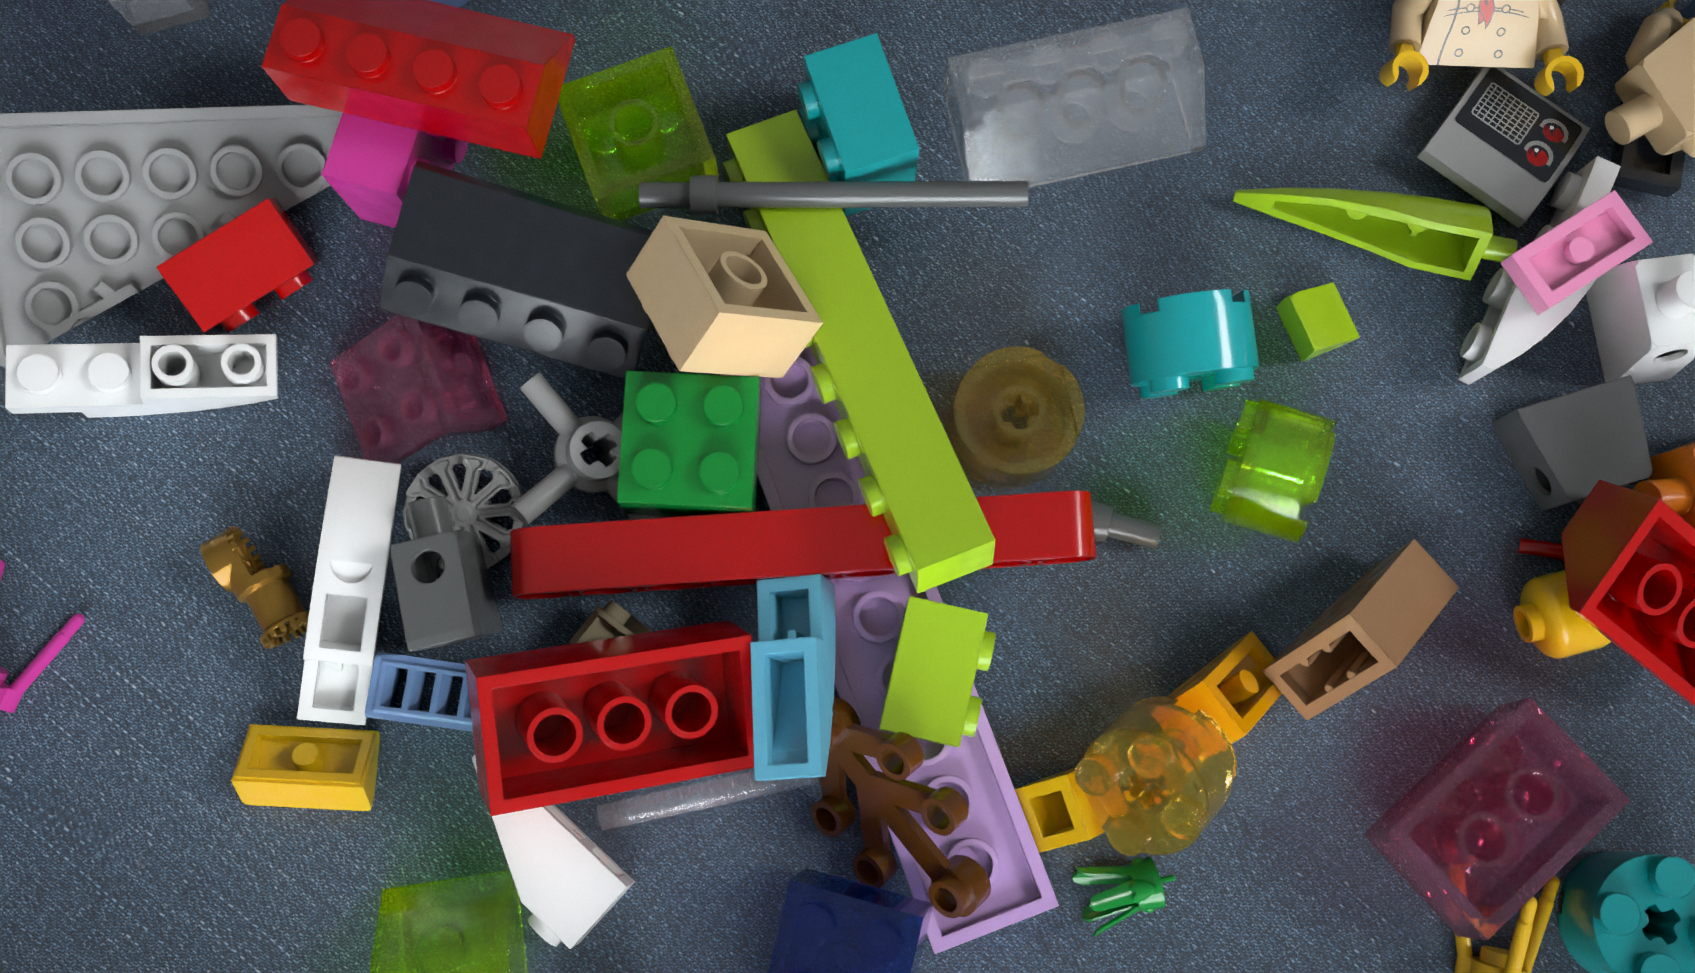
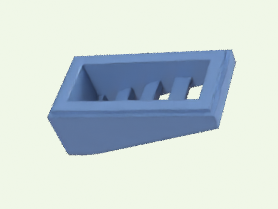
[365,652,473,732]

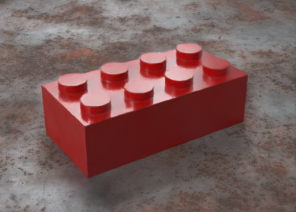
[465,620,754,816]

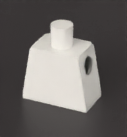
[1586,254,1695,384]

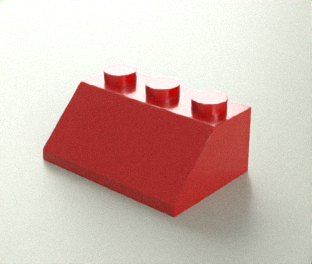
[1561,480,1695,707]

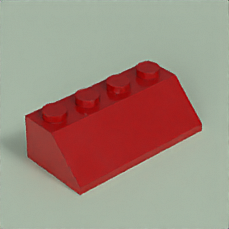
[261,0,576,159]

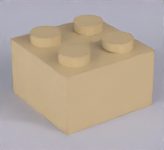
[626,216,823,378]

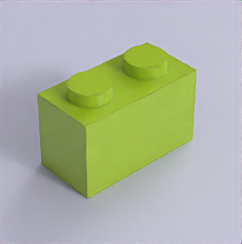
[878,596,996,748]

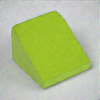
[1276,282,1360,362]

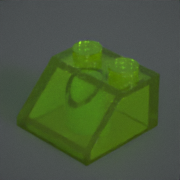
[370,869,528,973]

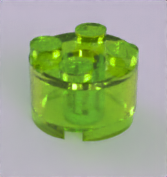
[1209,398,1337,543]

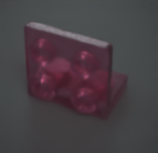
[331,314,508,463]

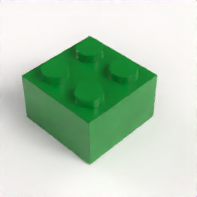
[617,371,762,517]

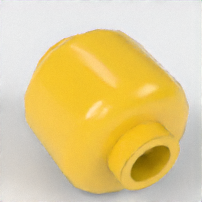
[1513,570,1611,659]

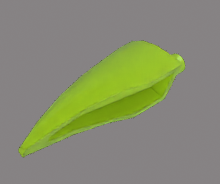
[1233,188,1518,281]

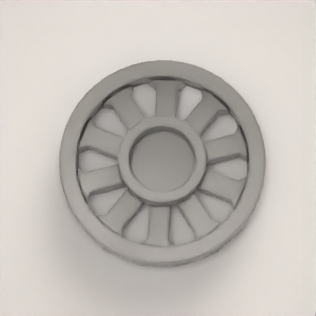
[402,453,525,569]

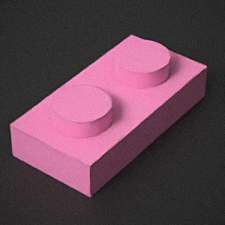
[1501,190,1653,315]

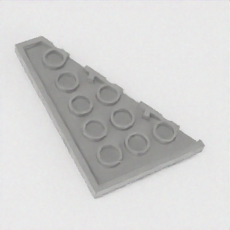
[0,105,342,366]

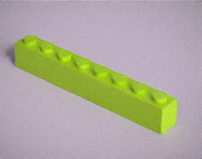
[722,109,995,593]

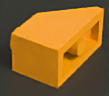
[1147,631,1282,770]

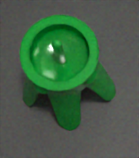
[1071,856,1176,937]

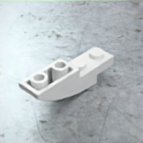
[1458,156,1621,385]
[5,334,278,418]
[297,455,401,725]

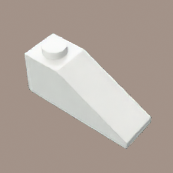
[472,755,635,949]

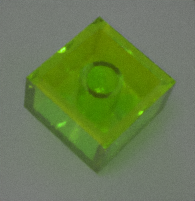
[558,46,720,221]

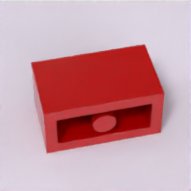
[156,198,320,334]

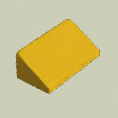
[231,724,380,811]

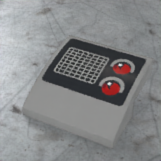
[1417,67,1590,228]

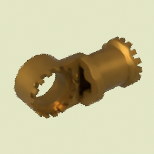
[200,526,309,649]

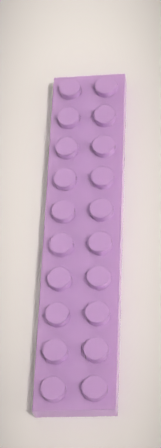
[720,347,1059,954]

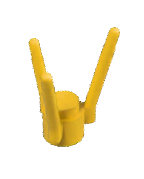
[1445,840,1560,973]

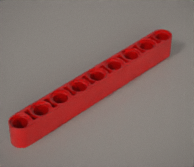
[510,491,1097,599]

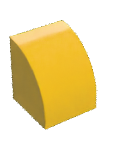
[1015,757,1129,853]

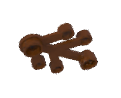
[810,696,991,918]

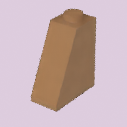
[1263,539,1459,721]

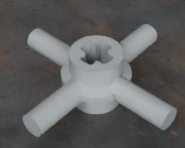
[510,372,663,525]

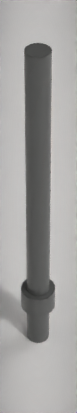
[639,175,1029,214]

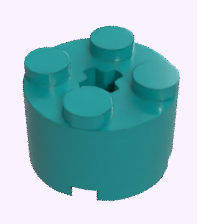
[1121,289,1260,399]
[1557,850,1695,973]

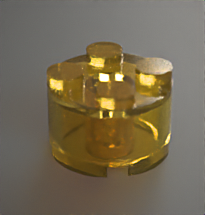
[948,346,1085,488]
[1075,696,1237,856]

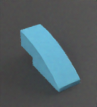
[750,574,836,781]

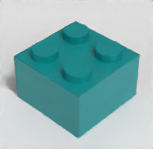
[796,33,920,216]

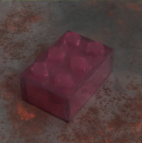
[1363,697,1631,940]

